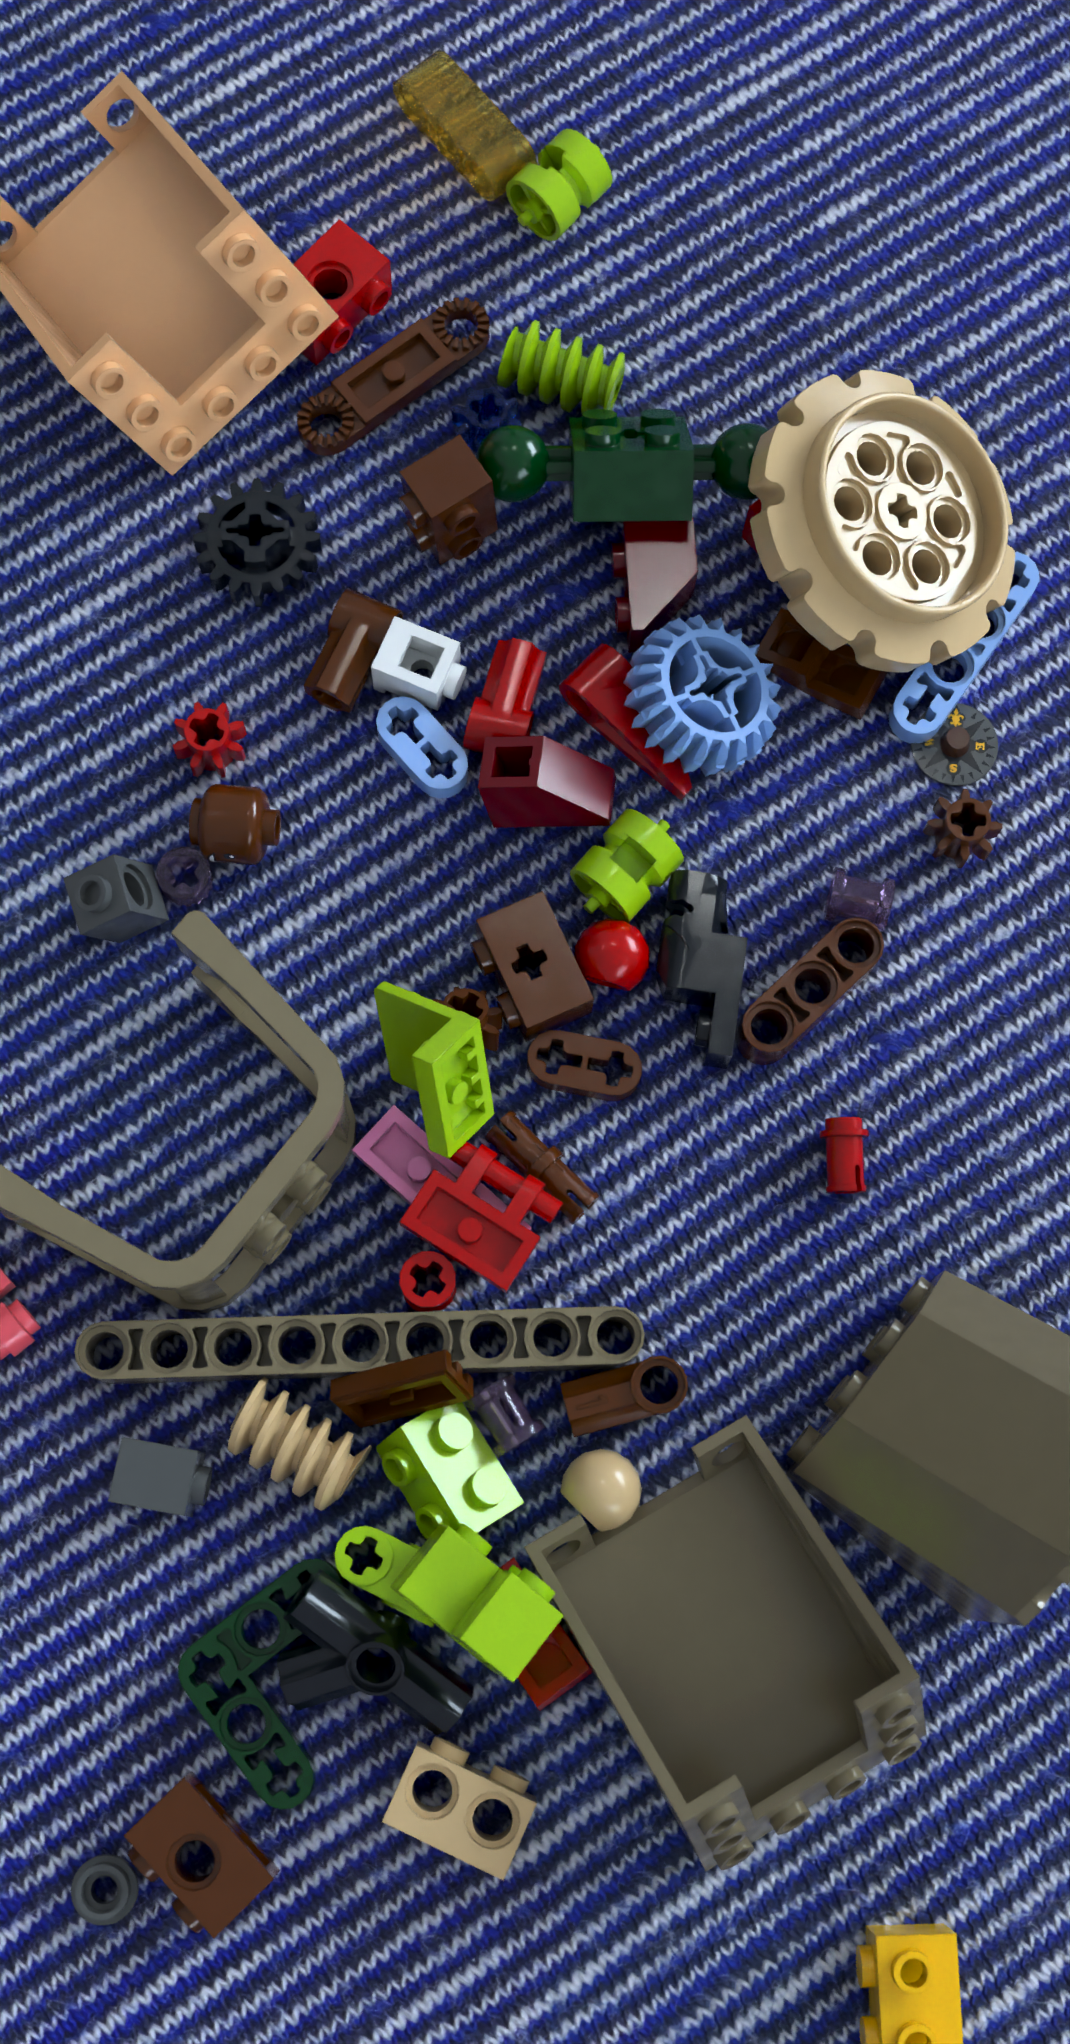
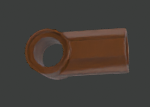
[304,588,403,713]
[560,1356,688,1438]

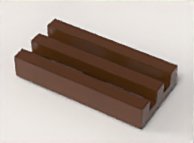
[330,1349,474,1428]

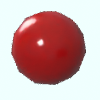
[574,918,650,991]

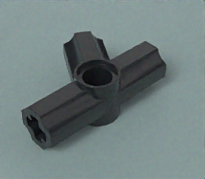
[277,1569,474,1736]

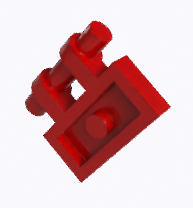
[399,1142,563,1293]

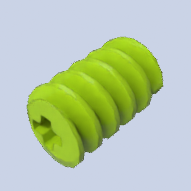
[497,320,625,413]

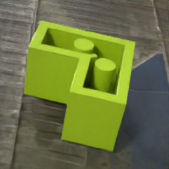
[390,1523,564,1682]

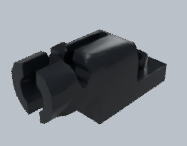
[655,870,748,1069]

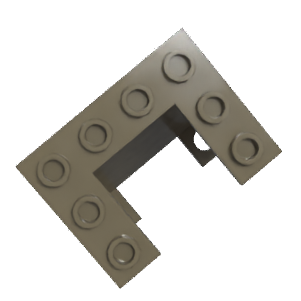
[524,1415,927,1872]

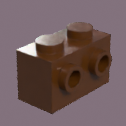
[398,434,498,566]

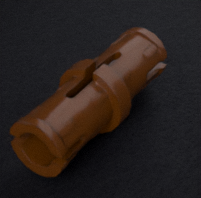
[484,1110,600,1225]

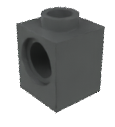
[63,854,169,943]
[108,1437,212,1517]

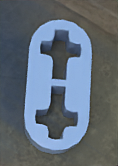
[376,696,468,799]

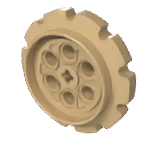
[748,370,1015,673]

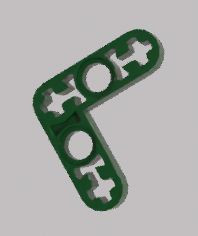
[178,1559,343,1809]

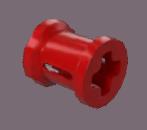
[399,1251,457,1312]

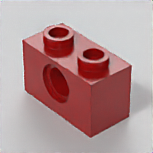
[293,219,392,366]

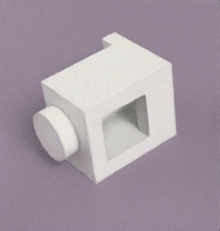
[371,616,467,711]

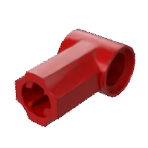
[463,638,546,753]

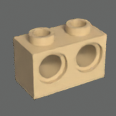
[382,1736,537,1881]

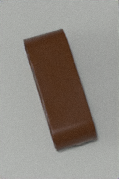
[736,917,884,1065]

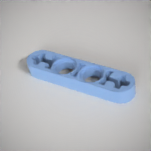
[889,552,1039,744]

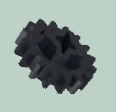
[193,478,322,607]

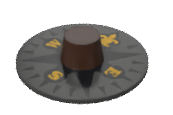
[911,703,998,786]

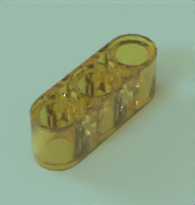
[392,50,537,202]

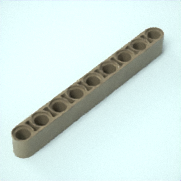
[74,1306,645,1384]

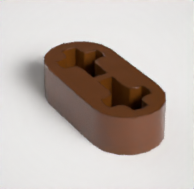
[527,1030,642,1101]

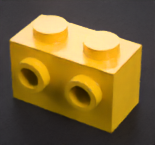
[856,1923,963,2044]

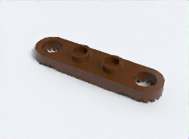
[297,297,490,456]

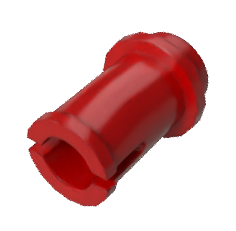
[819,1117,869,1194]

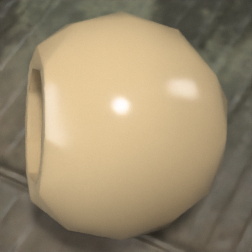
[560,1449,642,1532]

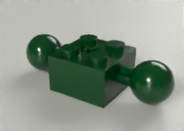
[476,409,768,522]

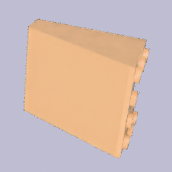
[0,71,339,476]

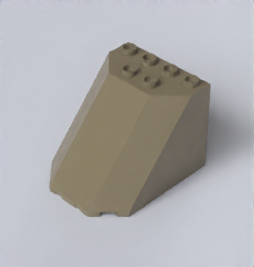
[786,1270,1070,1626]

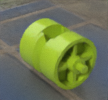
[506,129,612,241]
[570,809,684,923]

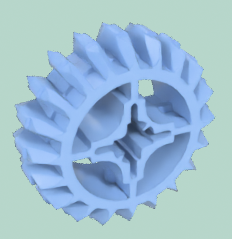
[623,614,782,777]

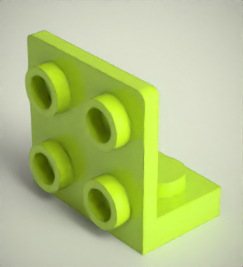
[374,981,495,1159]

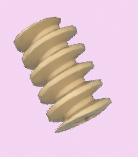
[227,1377,372,1511]

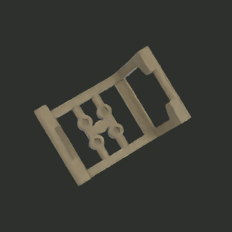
[0,910,357,1313]

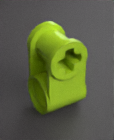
[334,1526,435,1628]

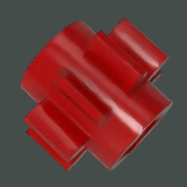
[172,702,247,778]

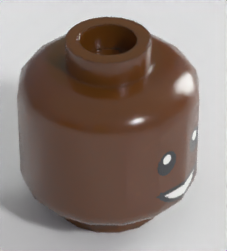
[189,784,281,865]

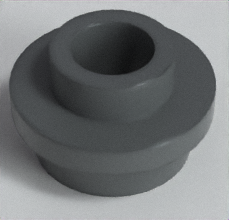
[71,1854,139,1926]

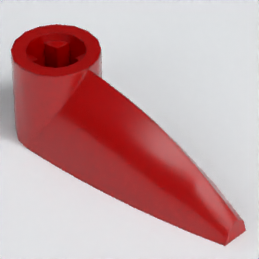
[559,643,692,800]

